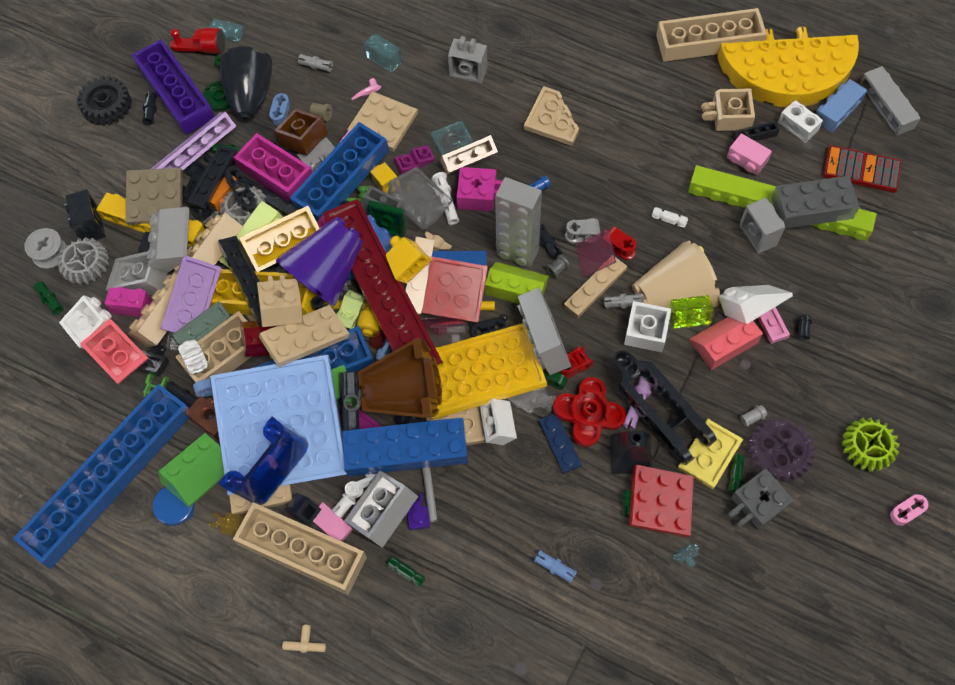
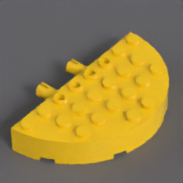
[717,27,859,107]

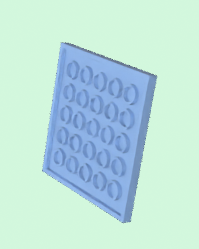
[210,355,347,495]

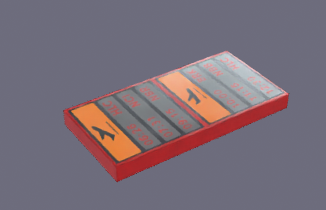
[823,145,902,193]

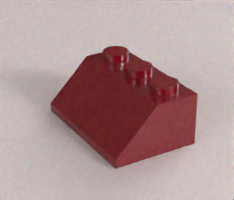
[240,321,279,357]

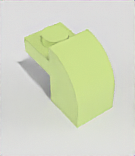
[336,290,366,329]

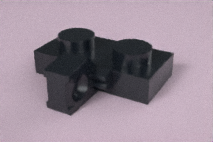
[136,342,169,377]

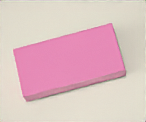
[313,502,353,541]

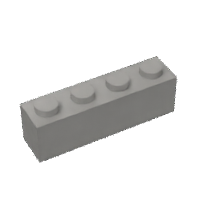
[860,66,920,136]

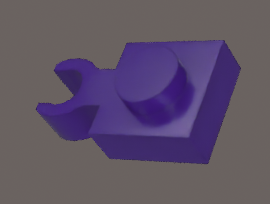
[407,493,430,531]

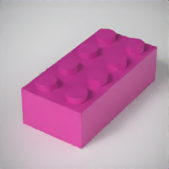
[233,133,313,204]

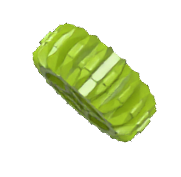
[842,418,899,472]

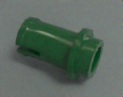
[621,490,632,517]

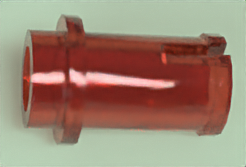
[369,329,386,350]

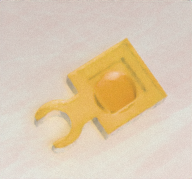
[208,512,245,537]

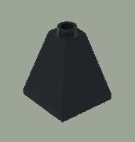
[610,431,653,474]

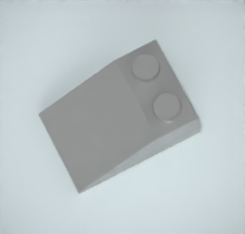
[106,251,168,295]

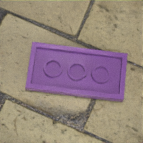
[160,255,221,333]

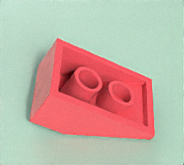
[80,319,148,384]

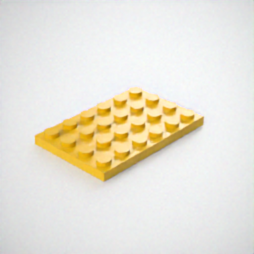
[432,323,547,419]

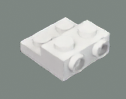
[59,295,112,349]

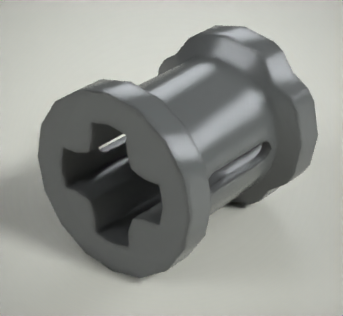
[545,255,570,279]

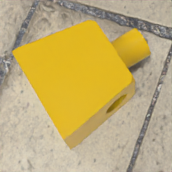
[386,236,432,284]

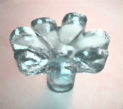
[673,544,699,567]

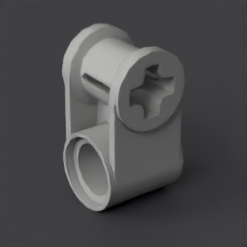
[565,218,601,244]

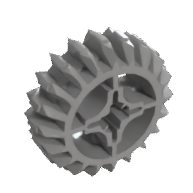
[220,186,266,226]
[57,237,109,285]

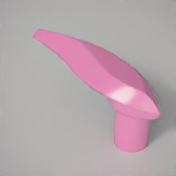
[351,78,381,101]

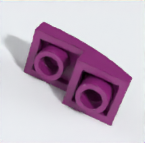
[394,145,435,175]

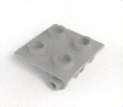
[297,137,335,172]

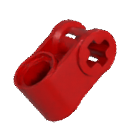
[600,226,636,260]
[558,346,594,379]

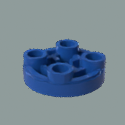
[153,487,195,526]

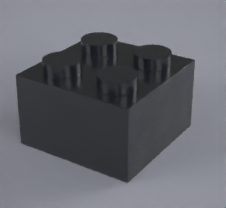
[64,189,106,240]

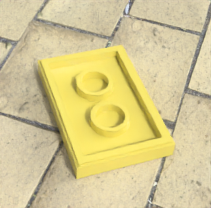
[678,419,743,489]

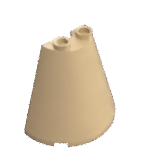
[632,241,720,313]

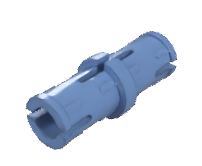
[534,550,577,583]

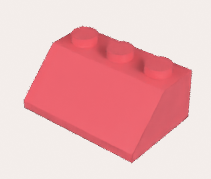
[689,317,763,370]

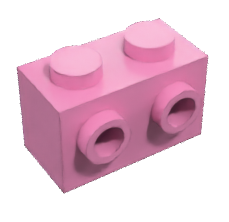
[727,133,772,175]

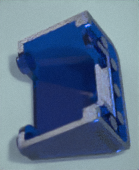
[218,416,309,505]

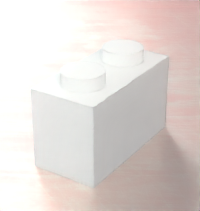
[480,398,517,445]

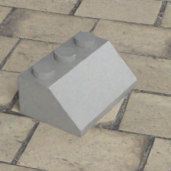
[147,207,189,272]
[344,471,418,548]

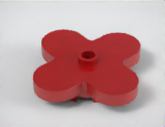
[553,377,626,447]

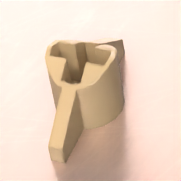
[425,231,452,251]

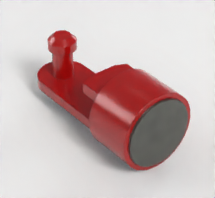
[170,27,225,54]

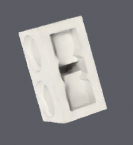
[778,100,823,143]

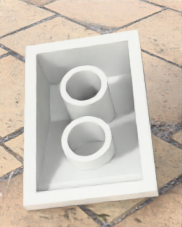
[718,285,793,324]

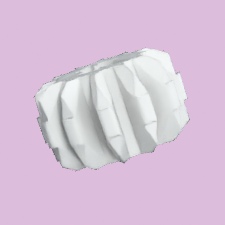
[178,339,208,374]

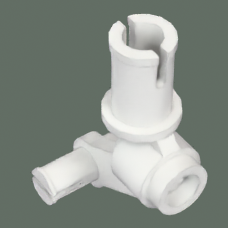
[332,473,377,518]

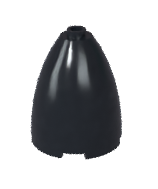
[220,46,272,121]

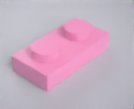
[758,307,790,344]

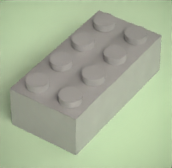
[517,288,571,375]

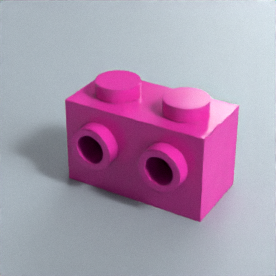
[105,287,152,317]

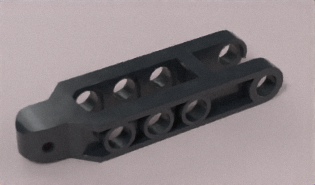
[611,350,717,465]

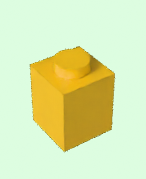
[370,162,399,193]

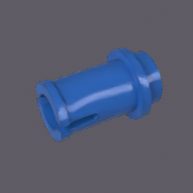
[529,176,551,190]

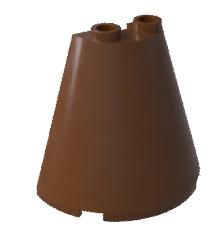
[358,338,442,418]

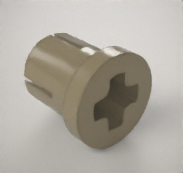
[310,103,332,122]

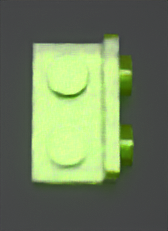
[671,295,714,329]

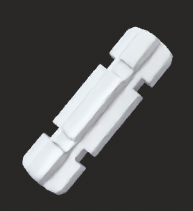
[652,207,688,227]

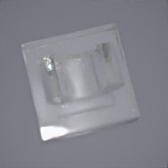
[445,324,465,343]

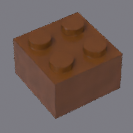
[274,108,328,155]

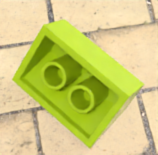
[485,262,549,304]

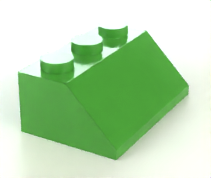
[158,433,225,508]

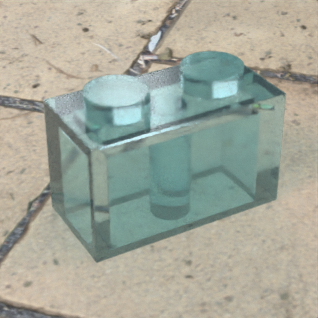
[364,33,402,73]

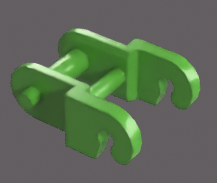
[143,374,169,397]

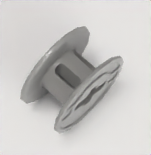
[25,228,66,269]

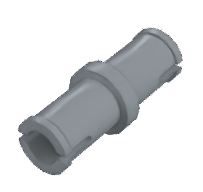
[298,54,333,72]
[604,293,644,309]

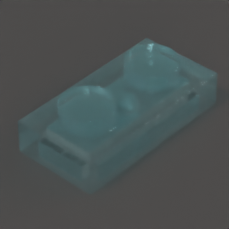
[209,18,245,42]

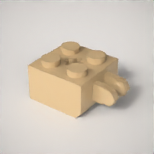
[701,89,755,131]
[257,275,302,327]

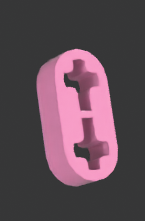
[890,494,929,526]

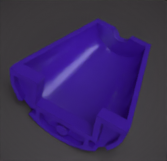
[276,216,363,307]

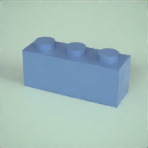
[816,79,867,133]

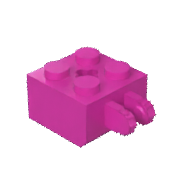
[457,167,503,211]

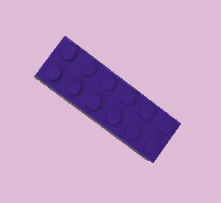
[132,39,215,135]

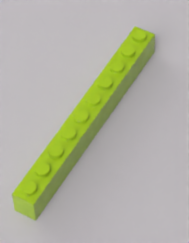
[688,165,877,241]

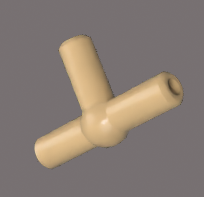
[282,624,326,653]

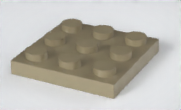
[125,168,183,225]

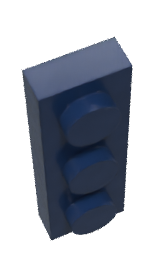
[539,414,582,474]

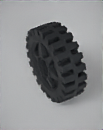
[77,76,132,126]

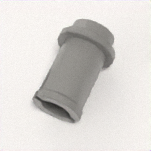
[740,405,767,427]

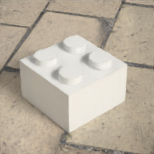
[624,301,671,353]

